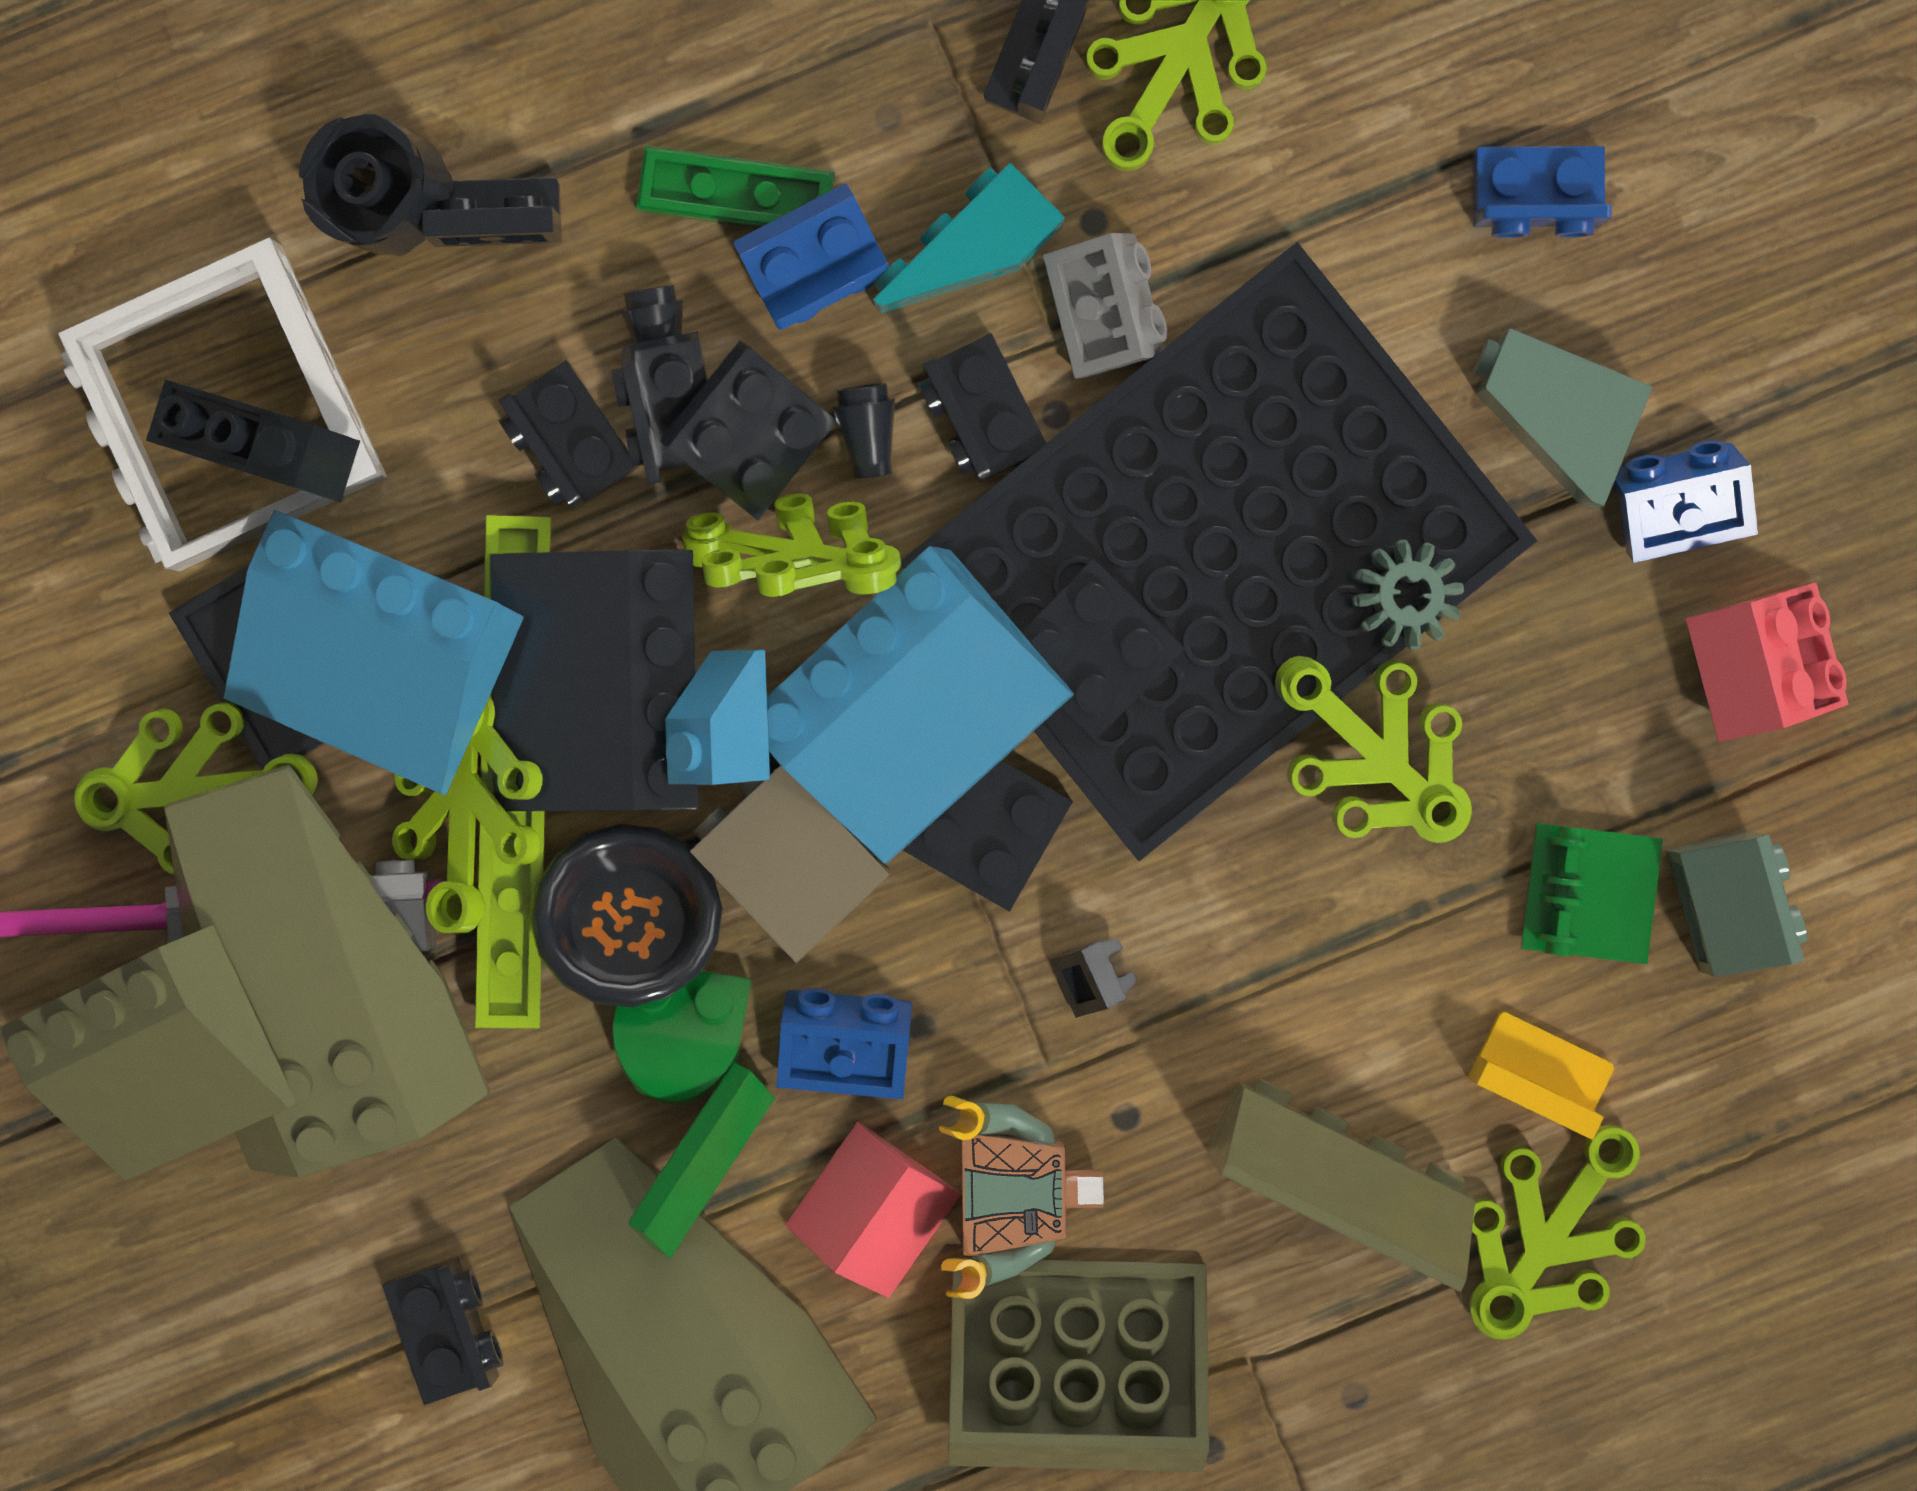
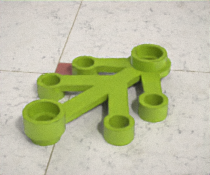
[1086,0,1267,171]
[682,493,901,597]
[1275,656,1472,843]
[392,696,542,933]
[74,702,318,874]
[1469,1125,1646,1340]

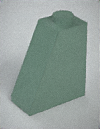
[1473,328,1653,510]

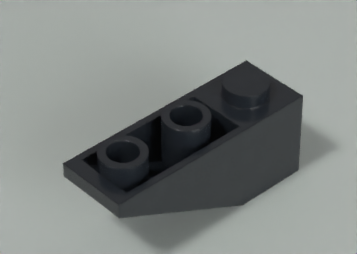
[146,379,360,503]

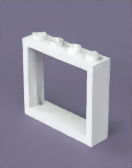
[58,237,387,571]

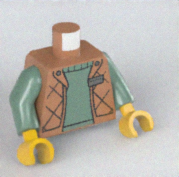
[939,1096,1104,1299]

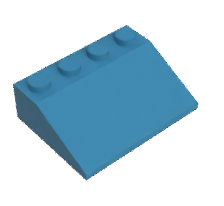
[224,509,524,795]
[767,546,1074,864]

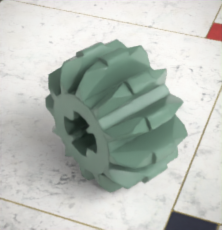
[1352,540,1464,650]

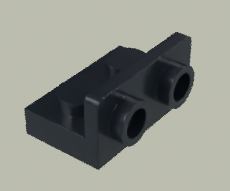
[984,0,1090,125]
[422,177,562,247]
[612,331,708,485]
[917,333,1046,483]
[498,360,640,510]
[382,1257,504,1405]

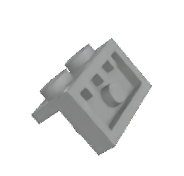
[1043,233,1167,379]

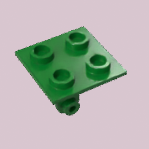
[1520,823,1663,964]

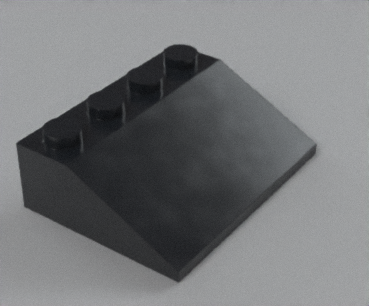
[489,550,698,812]

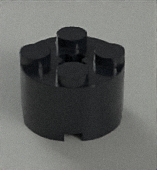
[299,114,454,256]

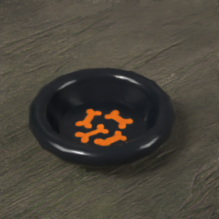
[530,824,723,1008]

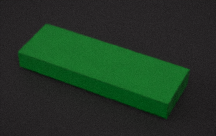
[636,145,835,229]
[628,1063,775,1259]

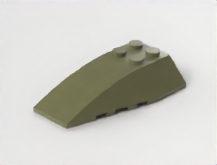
[164,765,490,1178]
[509,1136,877,1491]

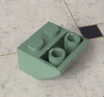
[1666,830,1807,977]

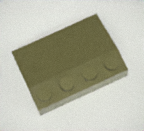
[0,925,297,1181]
[1206,1078,1475,1292]
[948,1258,1209,1472]

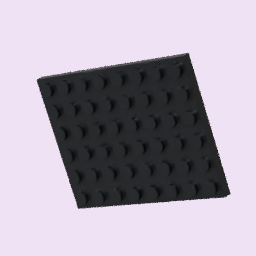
[901,242,1538,862]

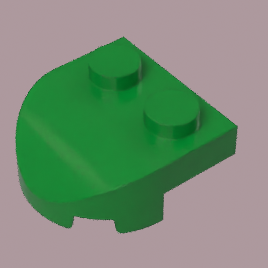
[613,971,751,1105]

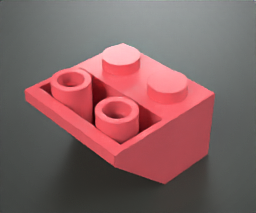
[1685,582,1849,742]

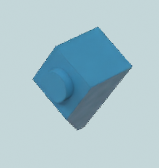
[665,650,770,785]

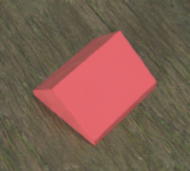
[785,1121,961,1298]

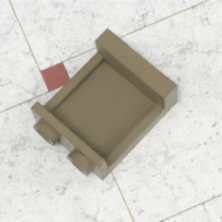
[690,765,891,963]

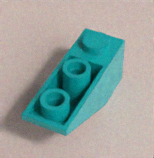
[873,163,1065,314]

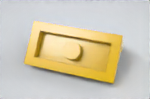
[1467,1011,1614,1140]

